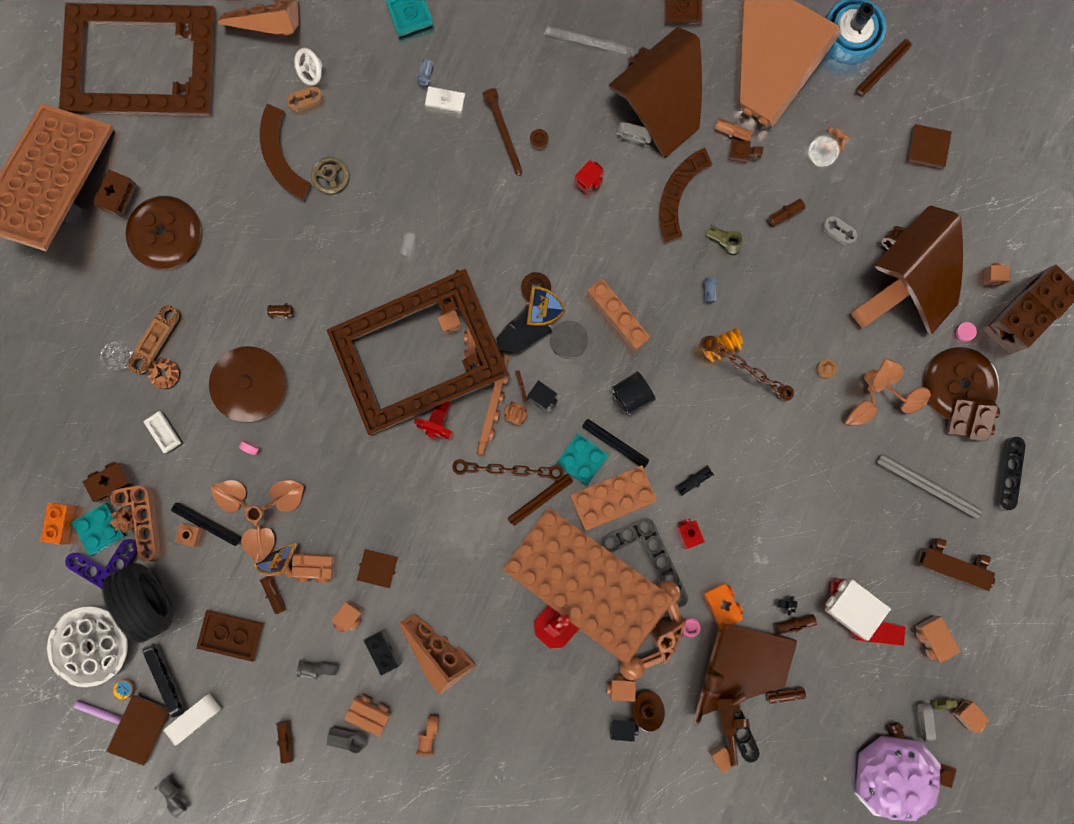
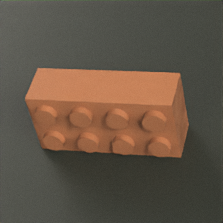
[570,465,657,531]

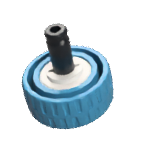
[825,0,886,64]

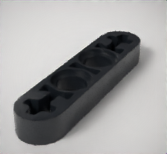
[997,437,1026,510]
[143,643,184,718]

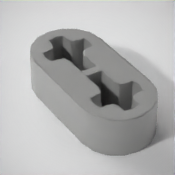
[617,122,652,143]
[823,216,857,246]
[918,703,936,742]

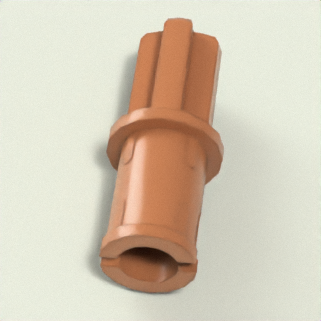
[715,117,752,141]

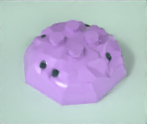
[855,736,941,821]

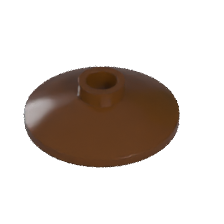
[632,691,665,732]

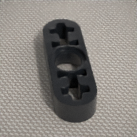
[735,710,760,762]

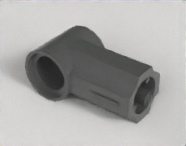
[326,727,368,753]

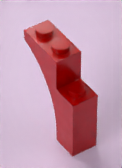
[830,578,906,646]

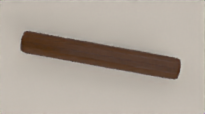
[856,39,912,96]
[508,474,573,526]

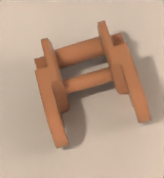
[821,126,850,151]

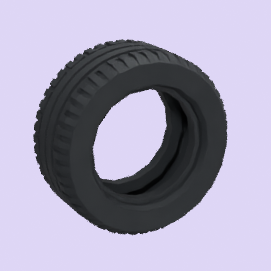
[102,563,173,643]

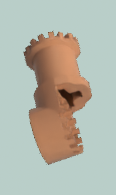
[416,716,439,757]

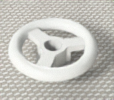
[295,48,322,86]

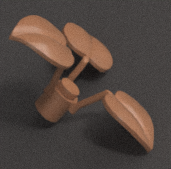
[845,358,931,425]
[211,480,304,563]

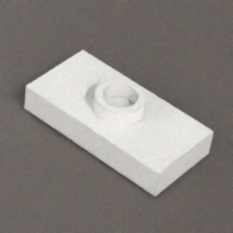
[425,87,465,113]
[143,411,182,454]

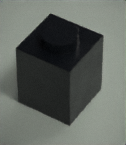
[609,717,639,742]

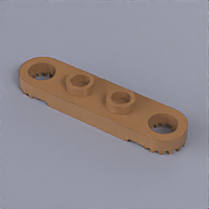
[128,305,179,374]

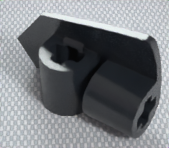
[496,306,552,352]

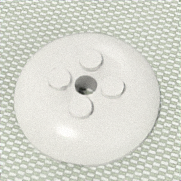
[47,607,128,687]

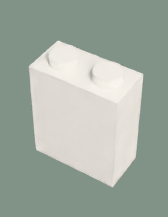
[824,579,891,641]

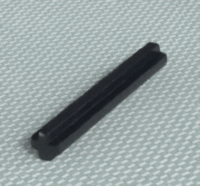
[582,419,649,468]
[171,502,242,546]

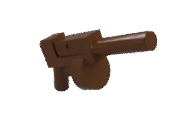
[717,692,750,766]

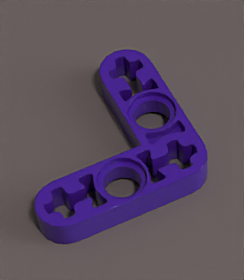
[65,539,138,589]

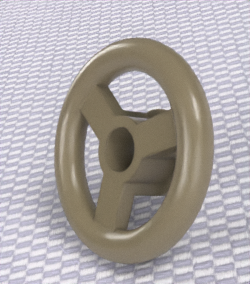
[311,157,349,194]

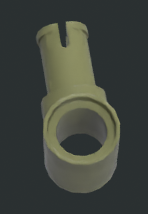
[706,225,743,254]

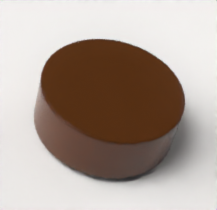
[530,129,549,149]

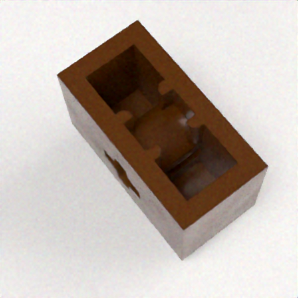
[94,170,136,217]
[82,462,134,502]

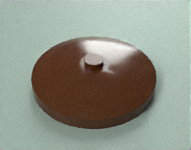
[209,346,287,423]

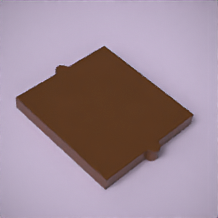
[515,370,528,402]
[357,549,398,588]

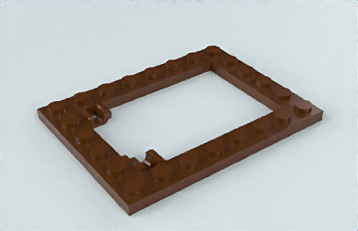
[59,3,216,116]
[327,269,510,435]

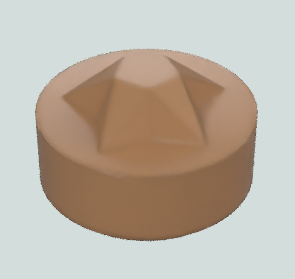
[817,359,837,379]

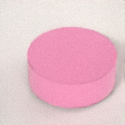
[956,322,977,342]
[239,440,259,455]
[683,617,701,638]

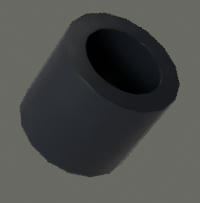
[611,371,656,416]

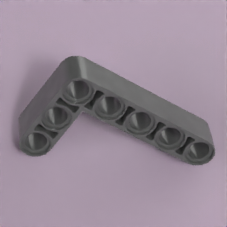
[601,518,688,608]

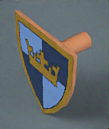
[525,286,566,325]
[254,543,297,578]

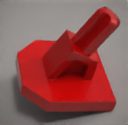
[414,401,453,440]
[534,605,579,648]

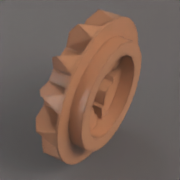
[148,358,179,389]

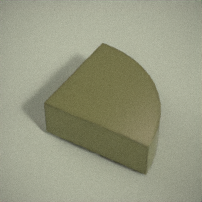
[930,697,958,710]

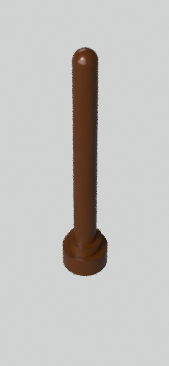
[482,88,522,175]

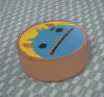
[113,679,134,700]

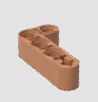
[851,279,910,328]
[111,486,161,561]

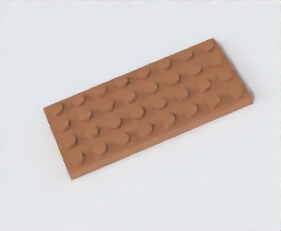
[0,103,114,251]
[502,507,674,665]

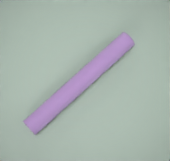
[74,701,122,725]

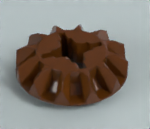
[521,272,551,300]

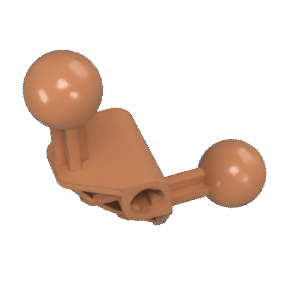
[620,581,686,681]

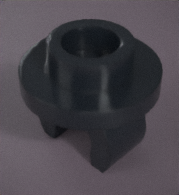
[778,596,798,616]

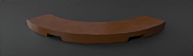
[260,103,312,201]
[659,148,712,244]

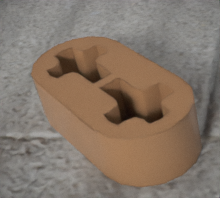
[287,87,323,112]

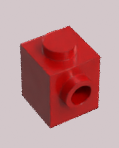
[574,160,604,193]
[676,518,705,549]

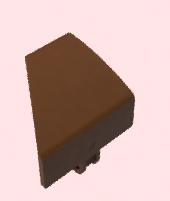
[609,27,702,157]
[875,205,963,334]
[693,623,797,726]

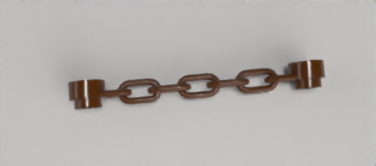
[700,336,794,401]
[452,459,564,481]

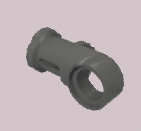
[296,660,338,680]
[154,775,187,818]

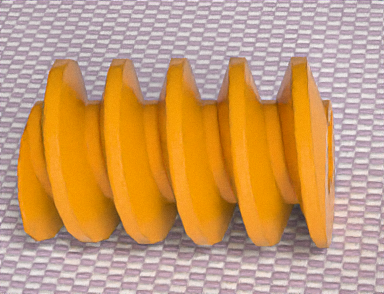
[700,327,743,363]

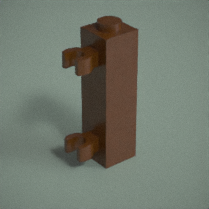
[917,538,995,591]

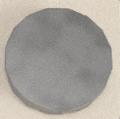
[550,320,588,359]

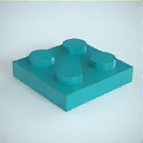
[386,0,434,37]
[556,433,609,486]
[71,503,126,556]

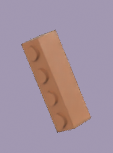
[586,278,651,352]

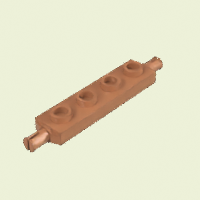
[476,354,510,456]

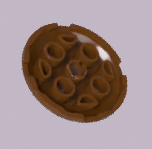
[125,196,202,270]
[922,347,999,420]

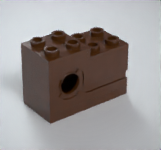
[982,264,1074,354]

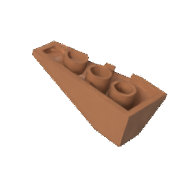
[217,0,299,35]
[399,614,475,695]

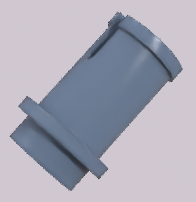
[416,59,433,85]
[703,277,718,301]

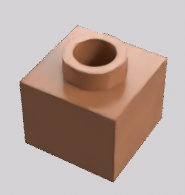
[984,263,1010,285]
[437,310,462,335]
[175,523,203,547]
[709,744,733,773]

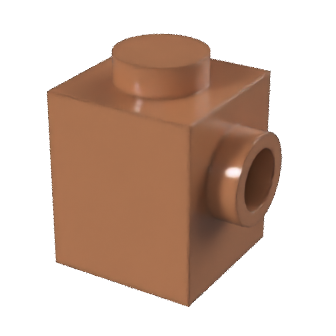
[331,601,363,633]
[607,675,636,702]
[952,699,990,733]

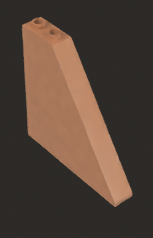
[740,0,841,128]

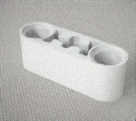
[163,693,221,746]

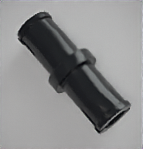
[675,465,714,496]

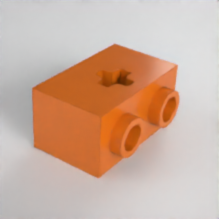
[40,503,76,545]
[702,583,744,627]

